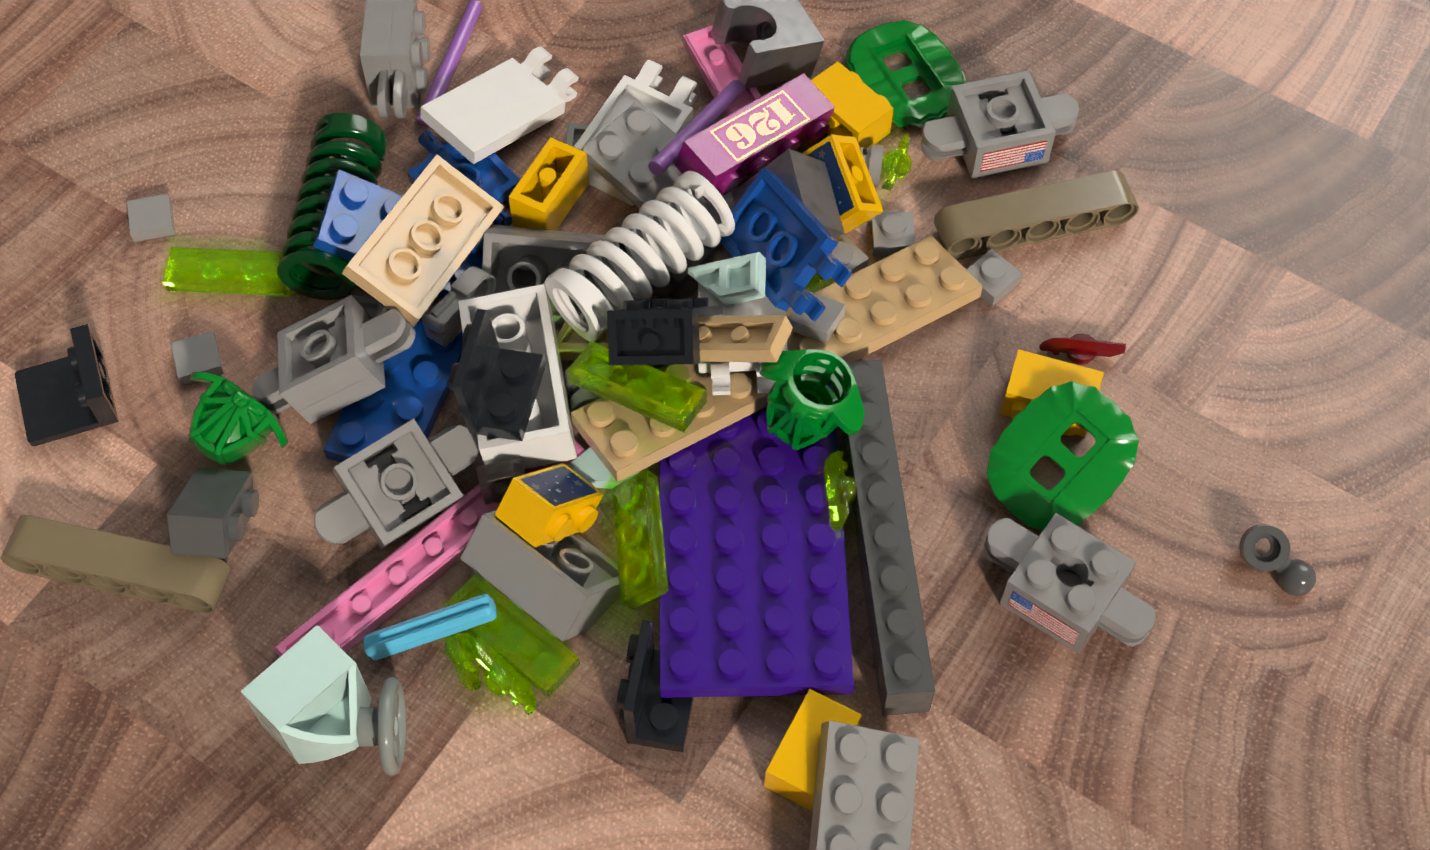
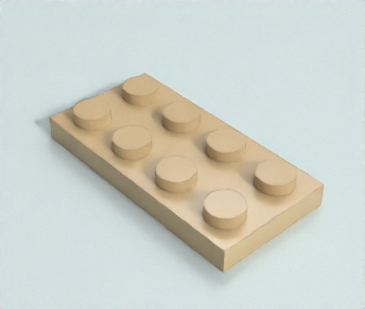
[342,154,505,327]

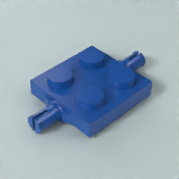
[407,130,520,226]

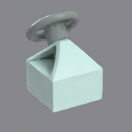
[241,625,406,776]

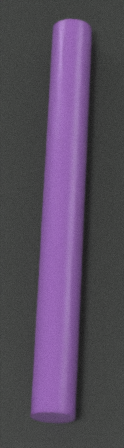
[416,0,483,127]
[648,80,745,176]

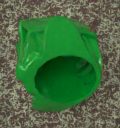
[760,349,865,451]
[188,372,288,466]

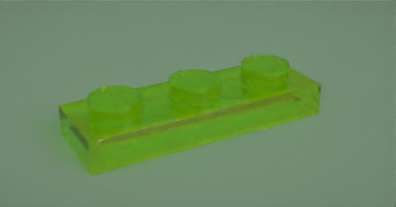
[163,247,293,296]
[567,341,707,432]
[612,469,668,610]
[444,574,580,698]

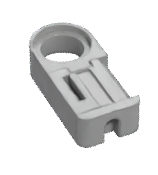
[422,266,496,347]

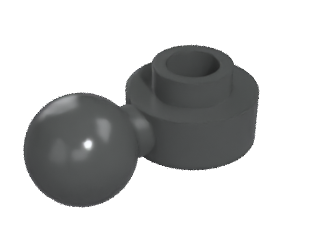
[1239,524,1316,596]

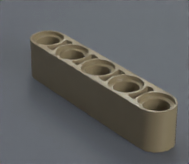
[934,170,1139,260]
[0,515,231,613]

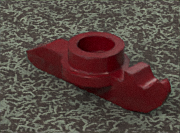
[1039,334,1126,365]

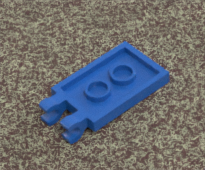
[720,167,853,322]

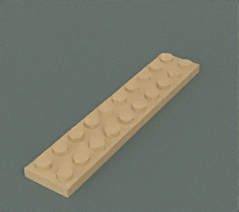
[571,236,982,482]

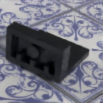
[607,297,723,365]
[449,309,546,441]
[15,324,119,447]
[616,620,694,753]

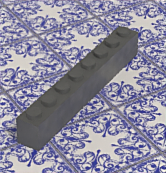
[835,359,935,716]

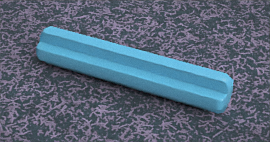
[363,594,497,660]

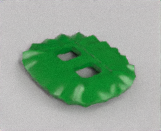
[845,20,967,128]
[987,381,1139,530]

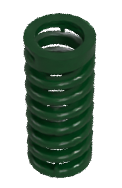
[277,113,388,300]

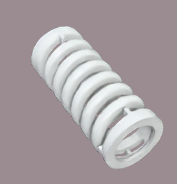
[545,171,735,342]

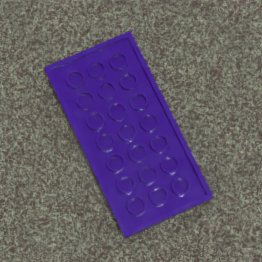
[660,379,854,698]

